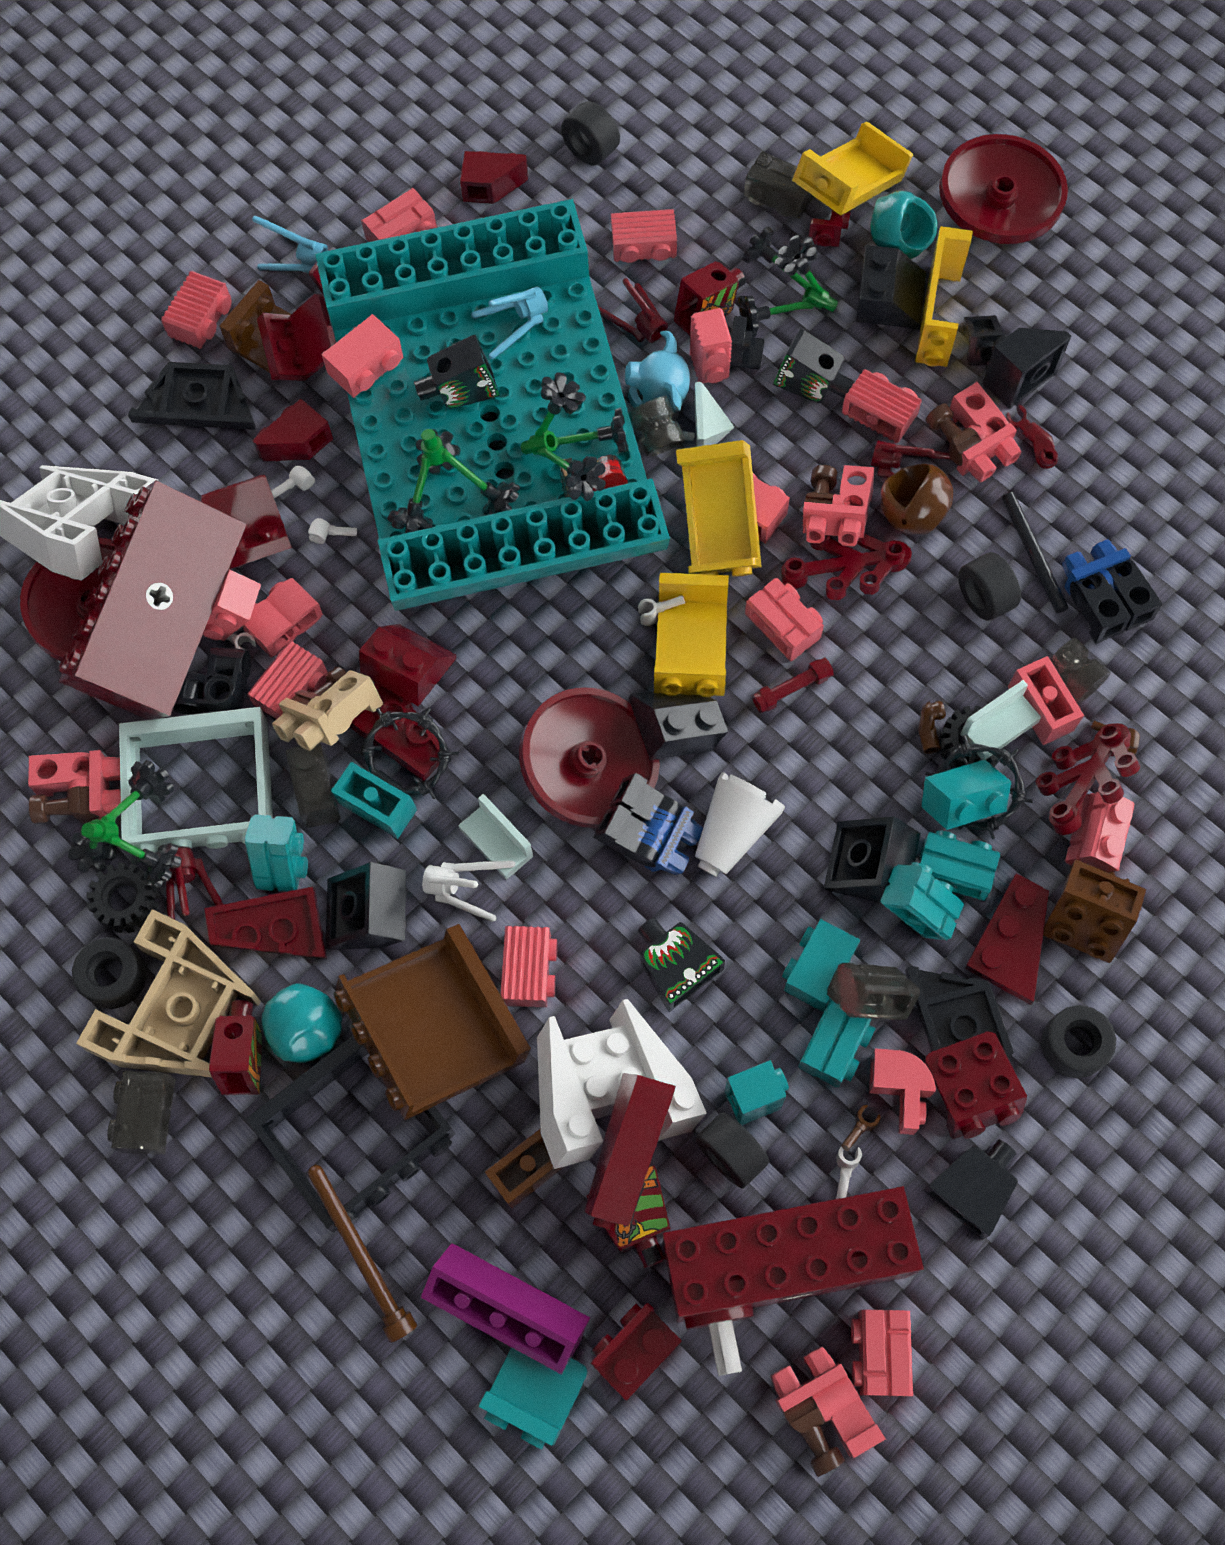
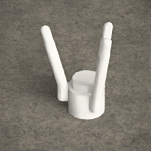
[422,861,515,922]

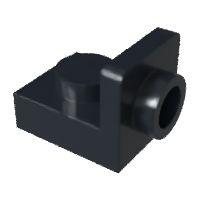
[963,315,1003,365]
[730,316,764,369]

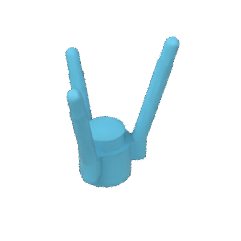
[252,216,328,273]
[471,286,548,359]

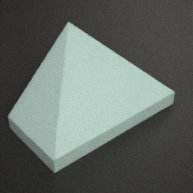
[694,382,734,447]

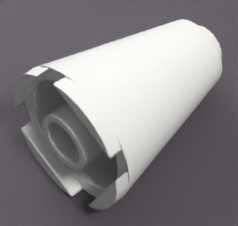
[695,772,785,877]

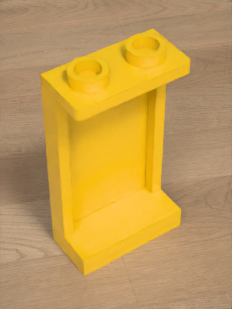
[792,122,913,215]
[676,440,762,577]

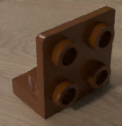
[219,280,291,373]
[1043,859,1147,963]

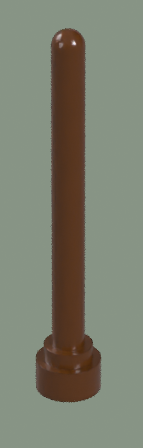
[308,1165,418,1343]

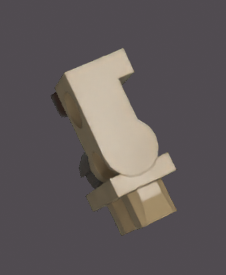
[272,666,383,751]

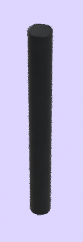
[1002,492,1069,613]

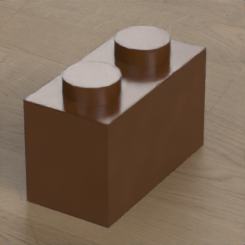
[485,1128,565,1209]

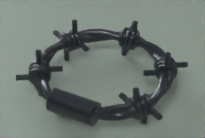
[353,707,459,799]
[925,735,1033,839]

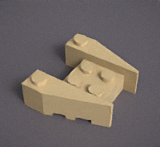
[76,909,261,1077]

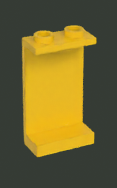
[915,226,973,367]
[654,573,729,697]

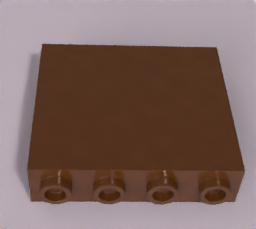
[333,924,531,1120]

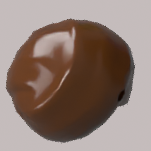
[881,464,953,535]

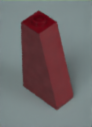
[584,1073,676,1231]

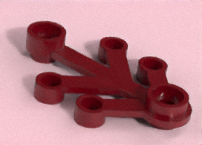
[781,534,912,600]
[1035,723,1140,835]

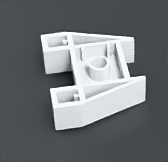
[0,465,158,580]
[537,999,707,1169]

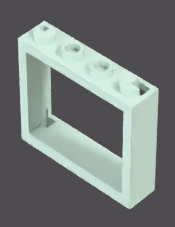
[119,707,273,853]

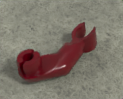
[1005,405,1058,469]

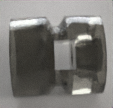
[628,396,686,458]
[1049,637,1111,704]

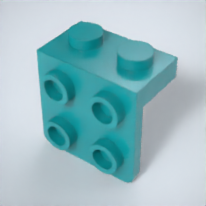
[479,1347,588,1449]

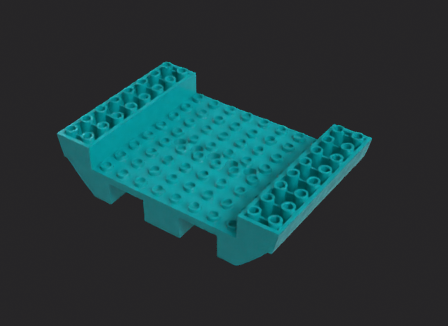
[315,199,670,611]

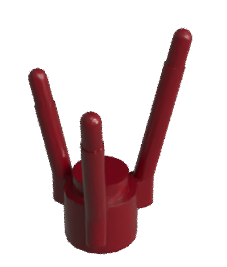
[598,278,668,343]
[871,440,950,478]
[166,847,223,920]

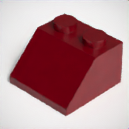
[359,624,456,707]

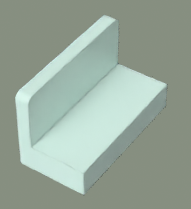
[960,680,1041,760]
[458,794,533,880]

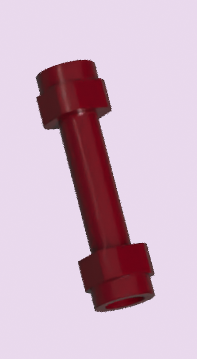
[751,657,834,713]

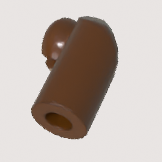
[918,700,946,754]

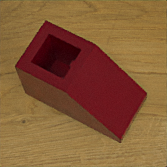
[460,151,528,204]
[252,398,333,461]

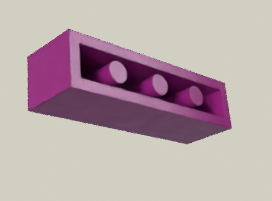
[421,1243,590,1375]

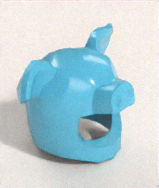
[625,331,690,418]

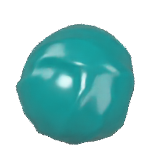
[870,191,938,259]
[262,983,343,1063]

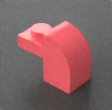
[869,1048,936,1135]

